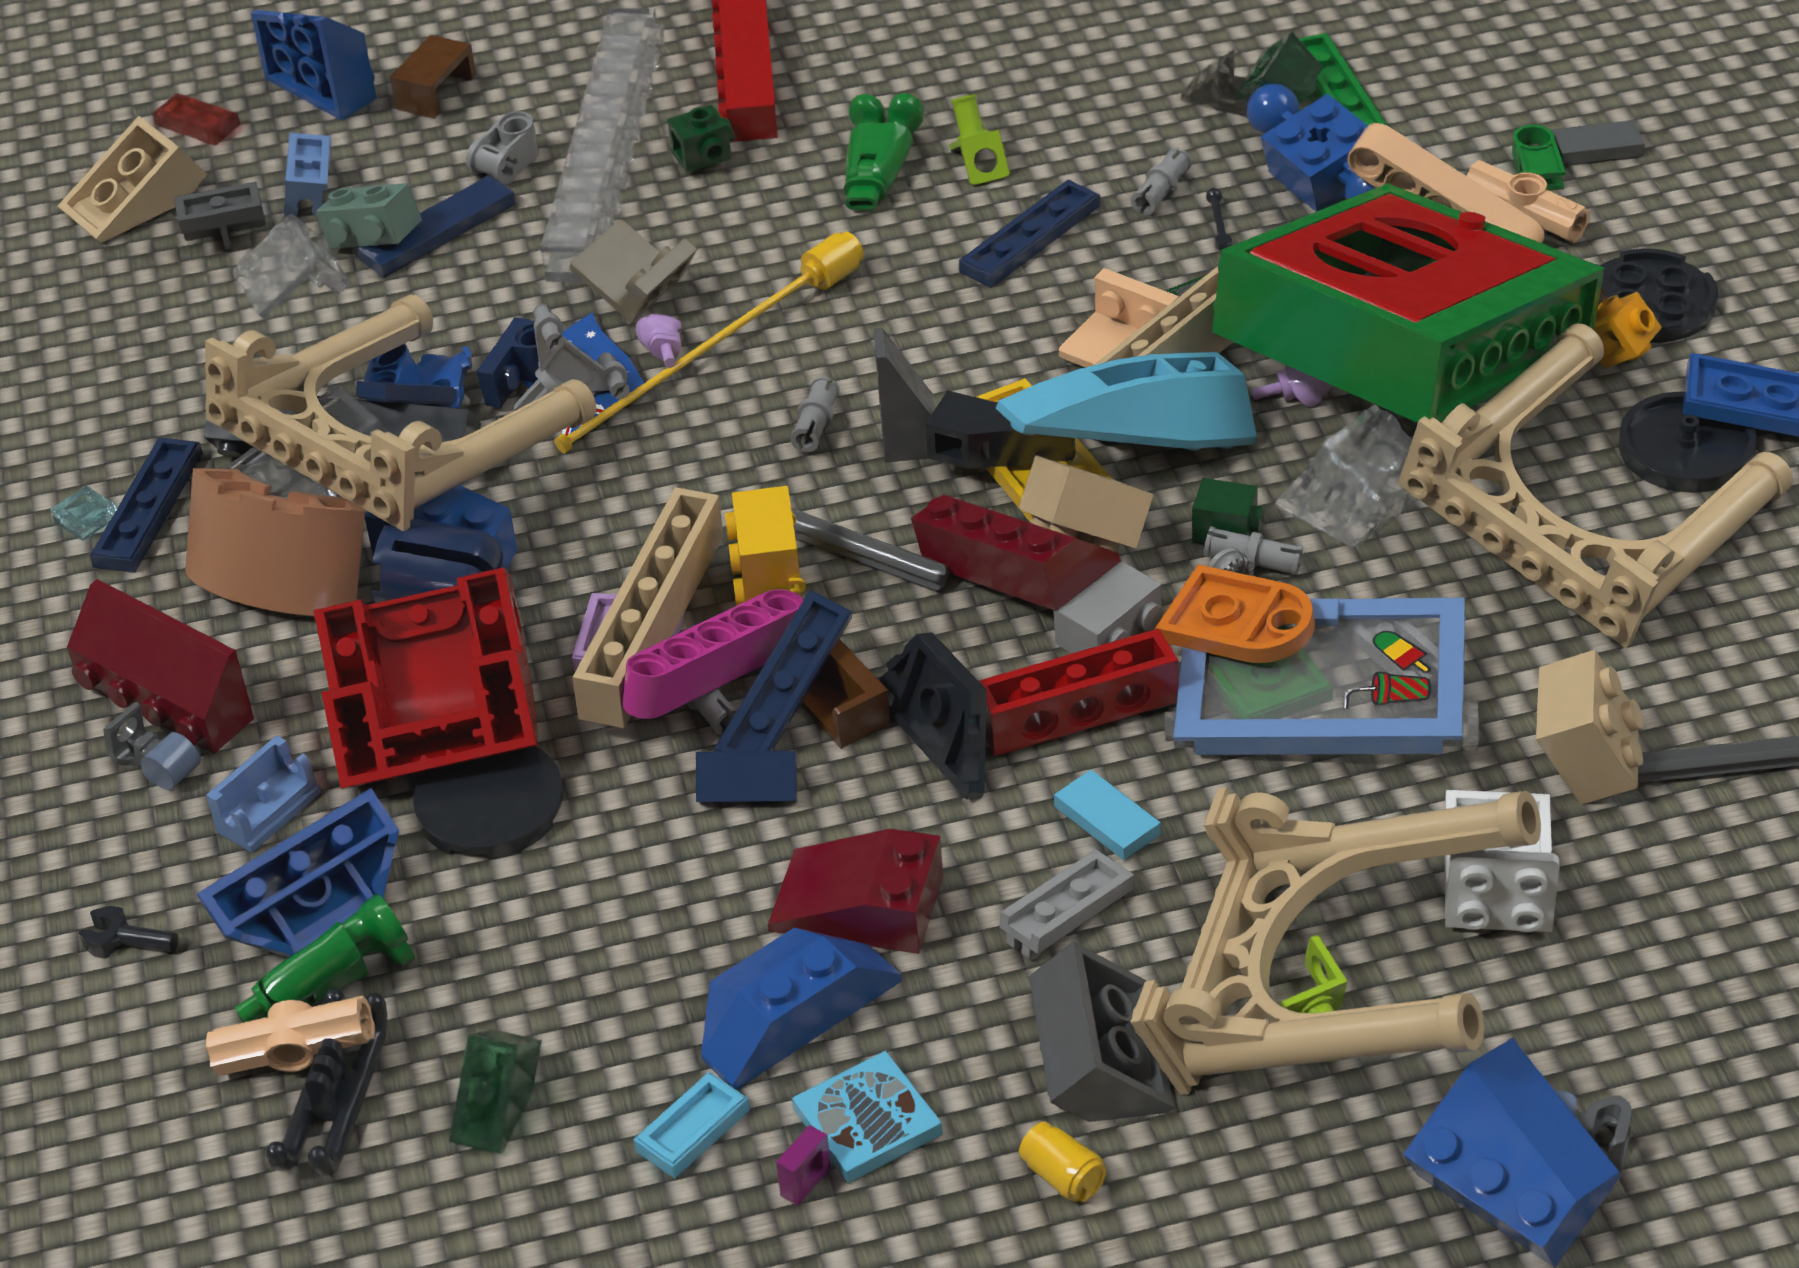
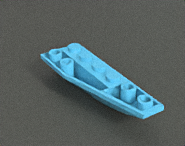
[995,352,1257,451]

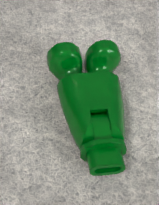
[844,93,925,210]
[234,894,415,1023]

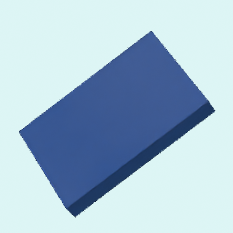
[1683,353,1799,437]

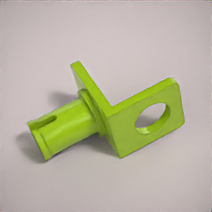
[949,94,1010,185]
[1279,935,1348,1062]

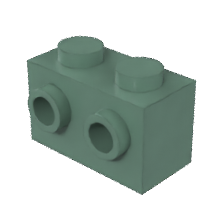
[316,183,422,249]

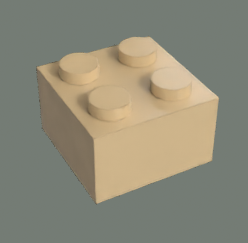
[1018,455,1154,552]
[1536,650,1644,805]

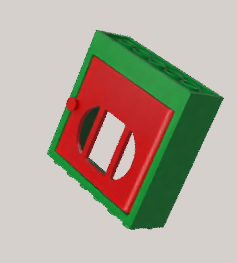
[1212,183,1604,423]

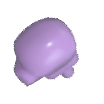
[636,314,682,367]
[1251,366,1331,407]

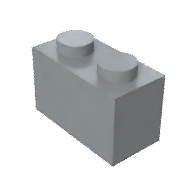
[1054,561,1162,653]

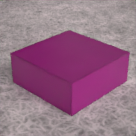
[776,1125,831,1206]

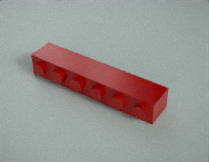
[711,0,778,142]

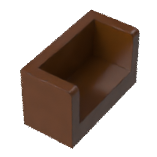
[390,35,476,119]
[801,639,891,749]

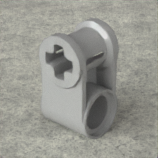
[466,111,539,185]

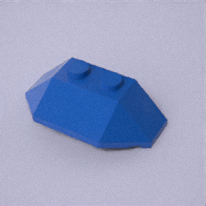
[197,788,399,957]
[701,928,902,1090]

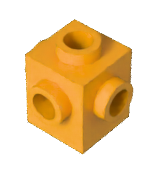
[1594,292,1662,369]

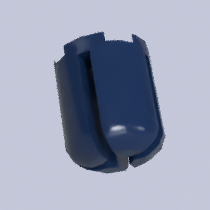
[372,519,505,603]

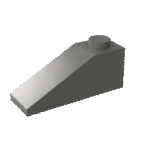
[873,328,935,463]

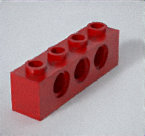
[979,628,1178,756]

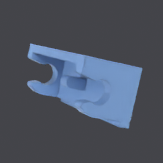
[284,133,331,218]
[206,735,322,853]

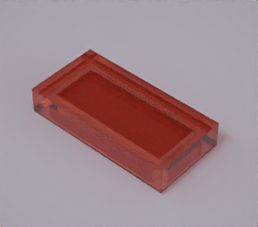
[152,93,241,146]

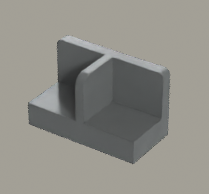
[174,181,266,250]

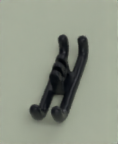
[265,989,388,1176]

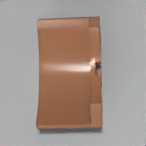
[185,468,365,616]

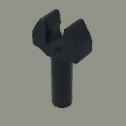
[79,906,178,959]

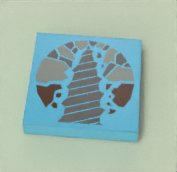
[792,1051,943,1183]

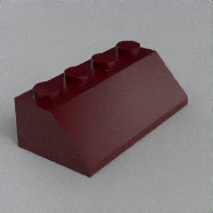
[911,494,1121,611]
[67,579,254,754]

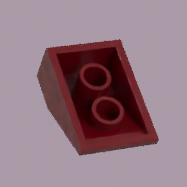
[768,829,943,954]

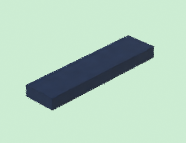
[357,175,516,277]
[958,179,1100,288]
[90,437,203,573]
[713,590,853,752]

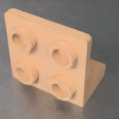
[1059,268,1179,367]

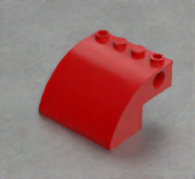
[313,567,538,790]

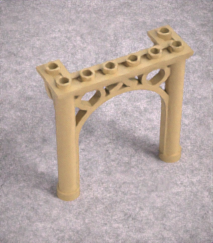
[205,294,596,532]
[1398,324,1793,648]
[1130,787,1541,1095]

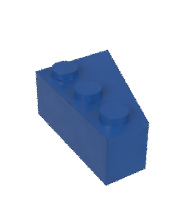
[364,485,518,570]

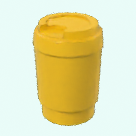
[1019,1121,1106,1202]

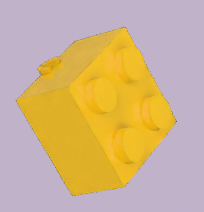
[725,486,806,606]

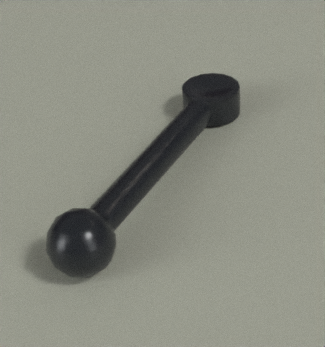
[1206,188,1232,251]

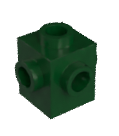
[667,105,734,173]

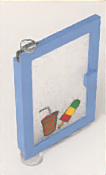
[1164,597,1479,755]

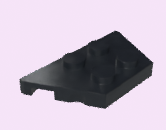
[876,632,986,800]

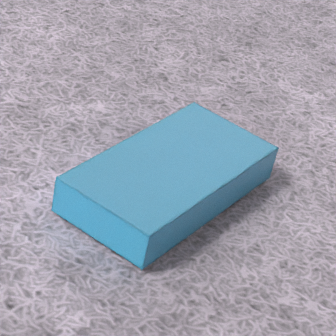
[1054,769,1161,860]
[633,1072,750,1179]

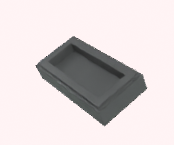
[1552,120,1645,165]

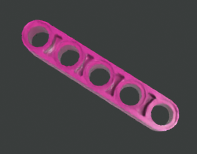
[622,589,803,719]

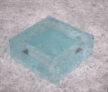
[51,485,116,541]

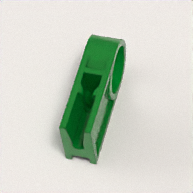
[1512,124,1566,190]

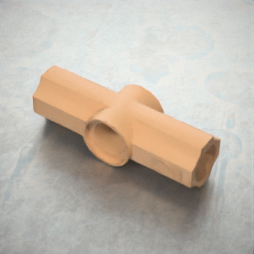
[1467,160,1591,243]
[206,996,375,1076]

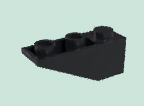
[926,390,1076,469]

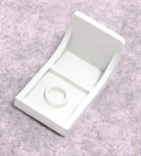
[1445,790,1560,932]

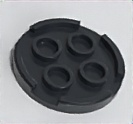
[1596,248,1718,343]
[413,746,564,859]

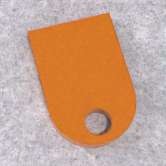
[1155,564,1315,663]

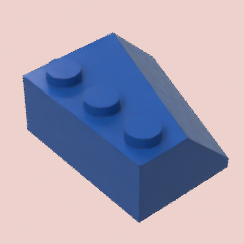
[251,10,377,121]
[1403,1038,1621,1268]

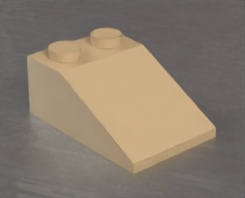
[58,116,208,243]

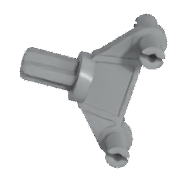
[513,304,630,411]

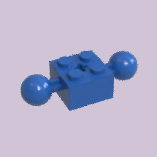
[1247,84,1376,212]

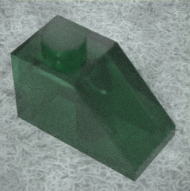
[1236,32,1323,102]
[449,1029,542,1153]

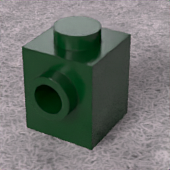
[1192,478,1265,545]

